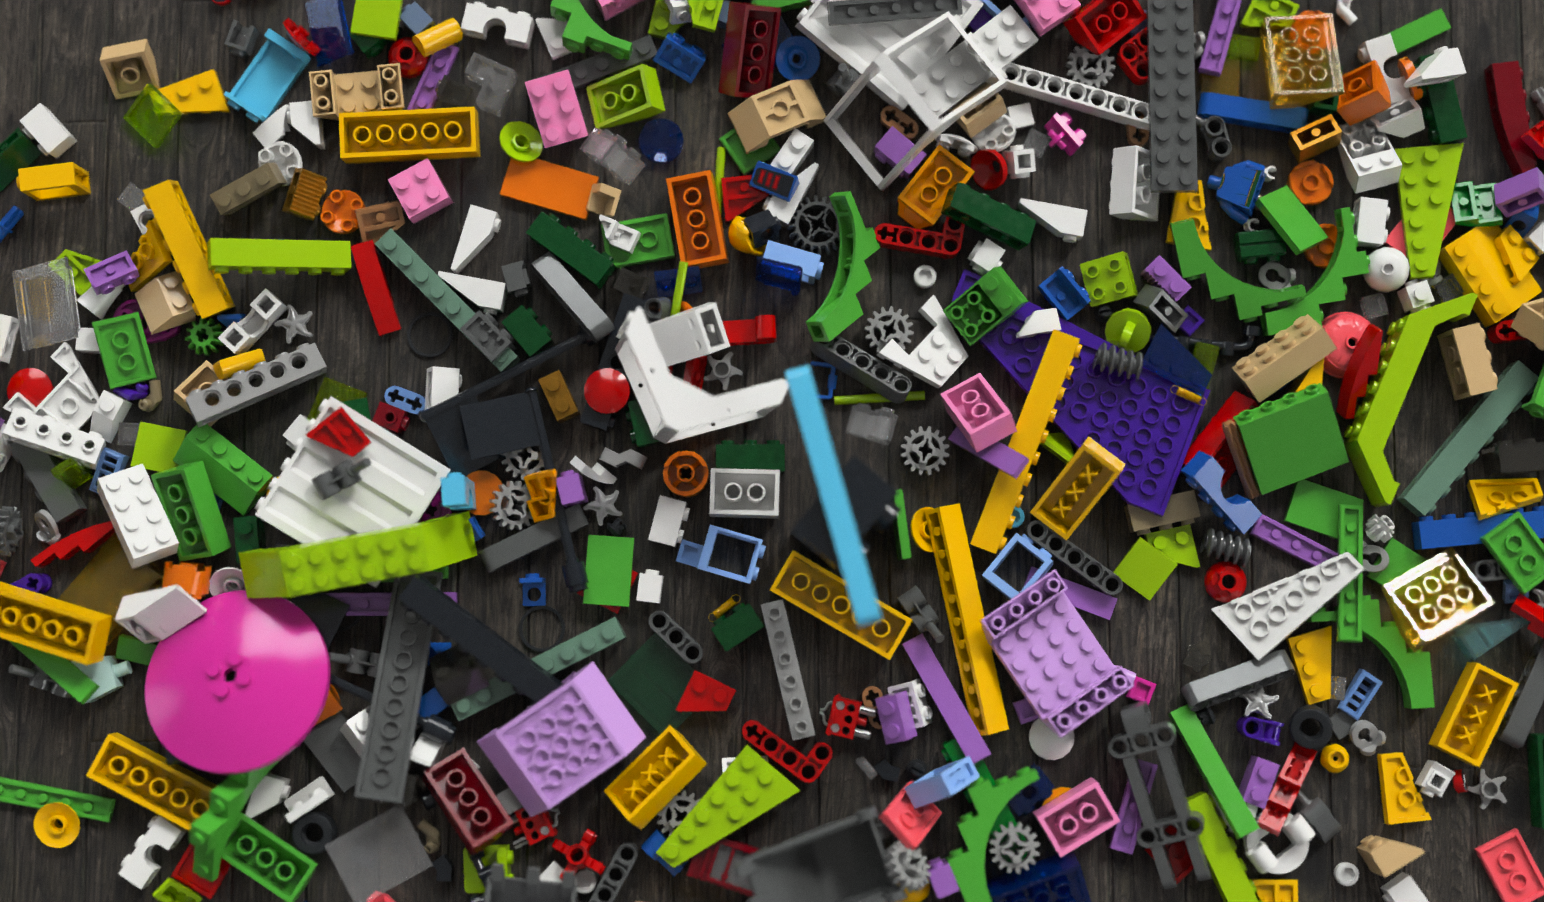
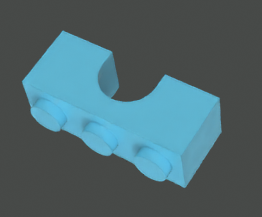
[441,472,476,511]

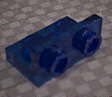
[654,266,703,297]

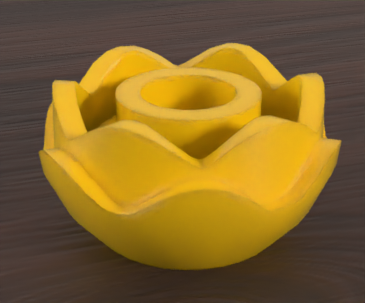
[1320,744,1349,773]

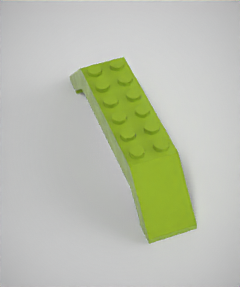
[1344,293,1478,507]
[238,510,478,598]

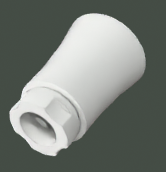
[76,284,125,320]

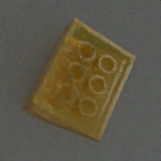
[1259,13,1345,109]
[58,532,164,646]
[1381,547,1495,653]

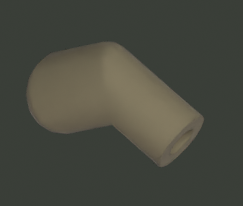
[138,380,162,412]
[417,819,441,854]

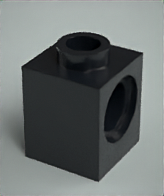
[744,209,781,249]

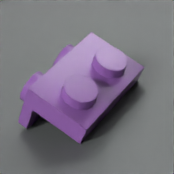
[83,250,140,295]

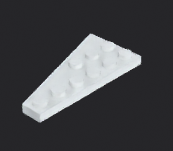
[1211,552,1365,661]

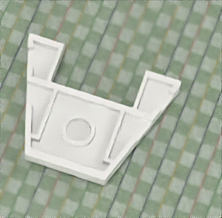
[877,295,968,388]
[3,342,100,429]

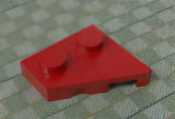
[721,175,768,222]
[306,406,372,457]

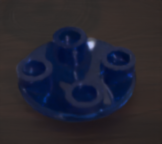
[639,119,684,163]

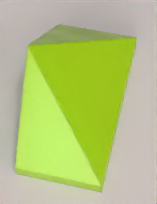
[1040,433,1074,464]
[152,877,203,902]

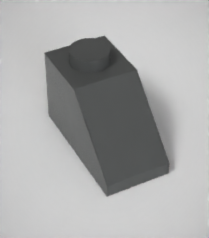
[1133,284,1188,333]

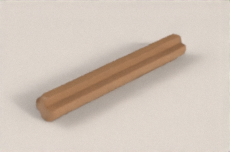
[1222,420,1259,499]

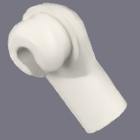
[1336,0,1358,26]

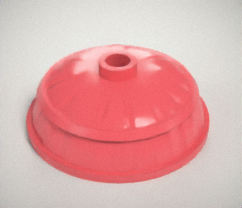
[1322,312,1371,379]

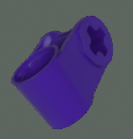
[10,573,52,594]
[1236,716,1284,746]

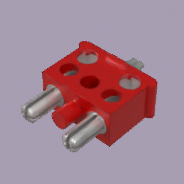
[819,694,876,740]
[510,807,560,849]

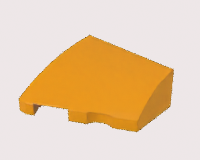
[523,469,557,523]

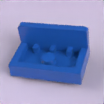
[1037,266,1091,321]

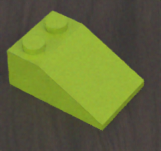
[586,64,665,130]

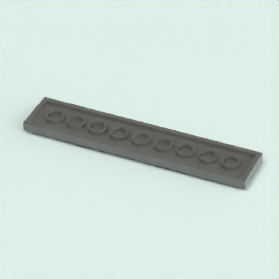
[1146,0,1198,193]
[354,571,443,804]

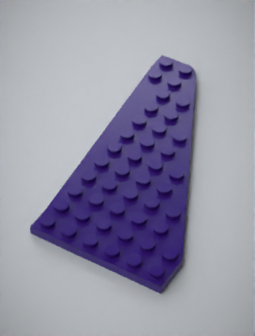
[952,269,1210,517]

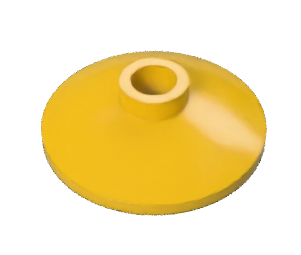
[911,507,934,552]
[34,802,80,848]

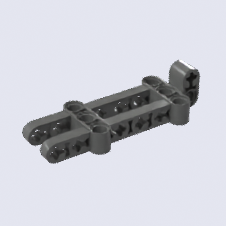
[1108,700,1211,890]

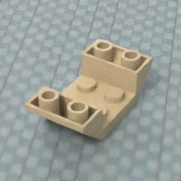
[309,63,405,120]
[728,80,826,153]

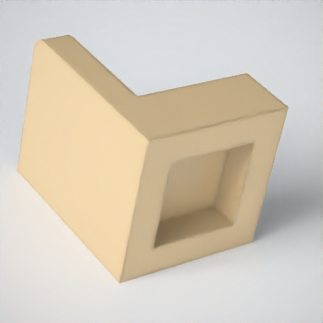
[586,183,622,217]

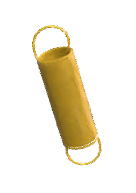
[1170,385,1207,406]
[708,594,740,622]

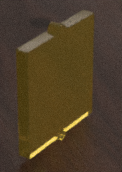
[1201,58,1240,97]

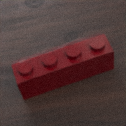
[718,1,781,98]
[423,747,514,856]

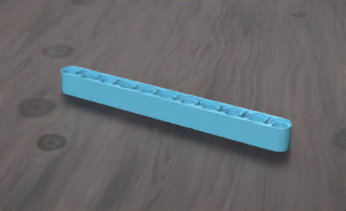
[785,365,882,628]

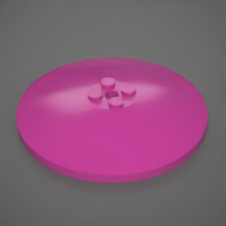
[145,590,331,775]

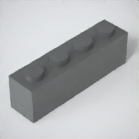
[10,442,88,524]

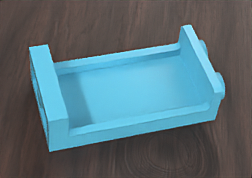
[223,28,311,123]

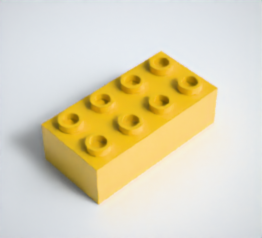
[1030,436,1126,541]
[1428,662,1519,767]
[604,725,707,830]

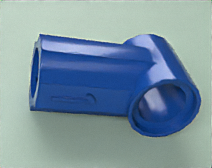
[641,829,688,876]

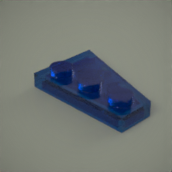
[1142,324,1212,396]

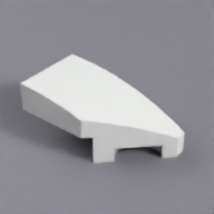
[253,105,290,147]
[599,214,641,254]
[1016,308,1061,339]
[570,456,617,484]

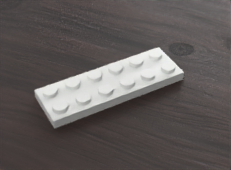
[910,5,1039,118]

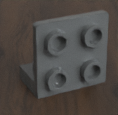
[460,310,516,363]

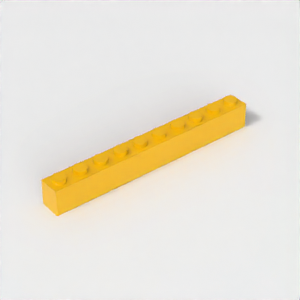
[970,329,1083,554]
[925,503,1009,736]

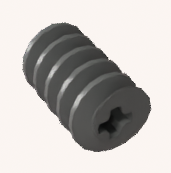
[1092,342,1143,382]
[1200,528,1252,568]

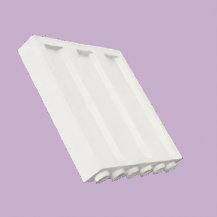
[795,0,984,111]
[255,397,451,588]

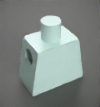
[71,655,132,703]

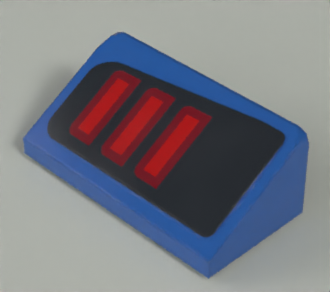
[749,161,800,203]

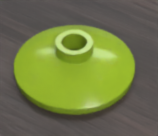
[499,121,543,162]

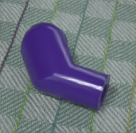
[113,382,149,401]

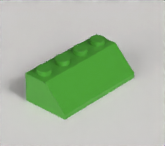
[173,424,273,517]
[151,461,231,561]
[222,812,318,902]

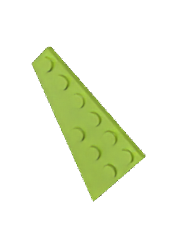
[1395,143,1464,280]
[656,745,800,868]

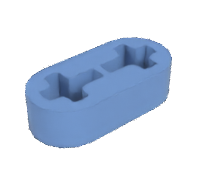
[384,386,425,415]

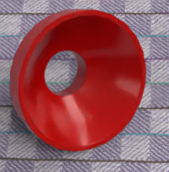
[388,37,430,78]
[971,149,1008,190]
[1204,561,1247,603]

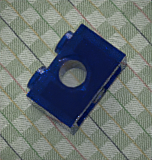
[1008,763,1055,816]

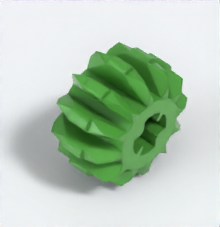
[185,318,224,356]

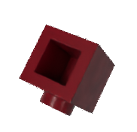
[372,401,410,434]

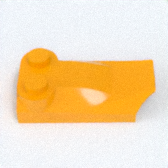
[897,144,975,229]

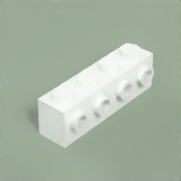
[3,408,106,470]

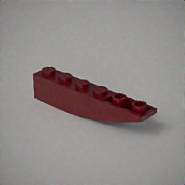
[1484,61,1537,176]

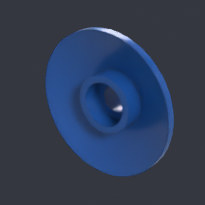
[775,36,820,80]

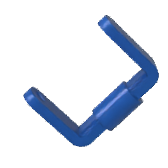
[810,361,837,400]

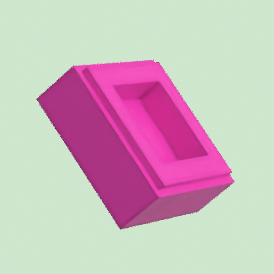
[1126,676,1156,706]

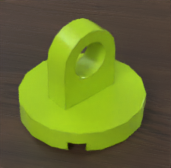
[1105,308,1151,353]

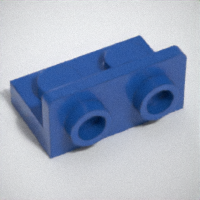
[653,32,706,83]

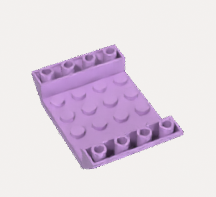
[980,569,1135,738]
[477,661,646,817]

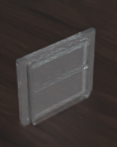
[12,257,80,351]
[324,804,433,902]

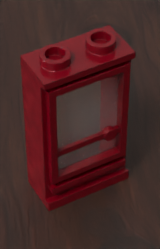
[687,836,761,898]

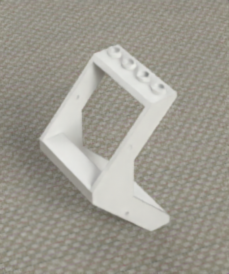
[823,11,1008,191]
[615,307,789,444]

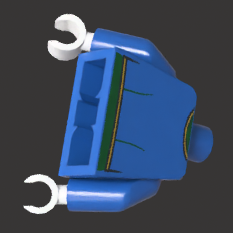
[1207,160,1276,232]

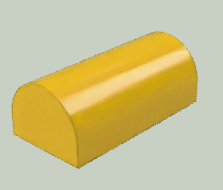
[412,18,463,58]
[213,349,265,379]

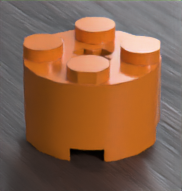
[663,451,709,498]
[162,561,212,599]

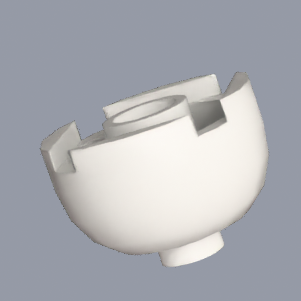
[1363,247,1410,292]

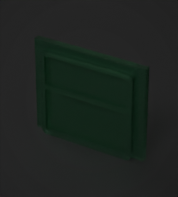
[608,632,694,734]

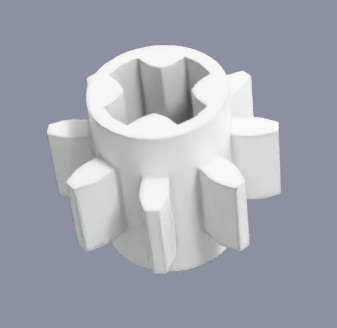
[1365,514,1395,543]

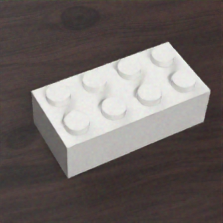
[97,464,179,569]

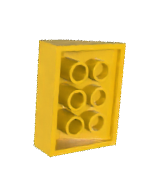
[1439,225,1542,327]

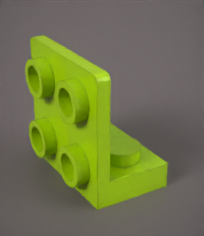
[1080,251,1138,307]

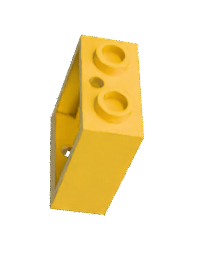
[16,162,91,201]

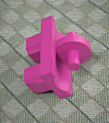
[1044,112,1087,156]

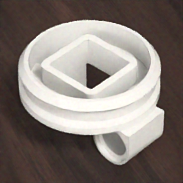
[1244,812,1315,874]

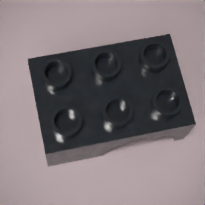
[790,455,901,570]

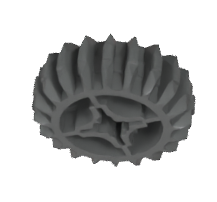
[787,195,840,255]

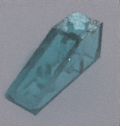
[1451,617,1530,660]

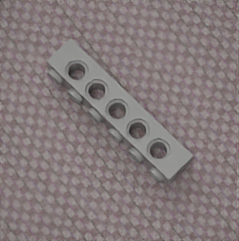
[185,343,327,428]
[761,599,815,740]

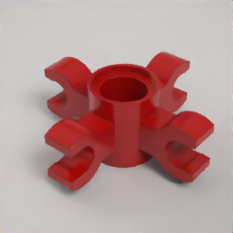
[551,829,606,880]

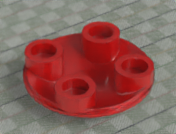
[283,17,321,56]
[7,368,54,407]
[584,368,630,414]

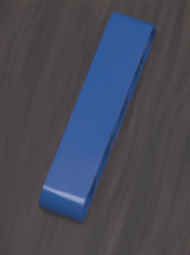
[1197,92,1309,133]

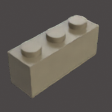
[210,163,287,215]
[1124,490,1201,536]

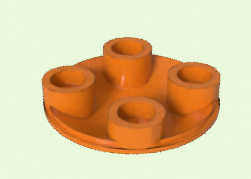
[320,190,365,234]

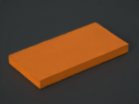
[500,158,599,221]

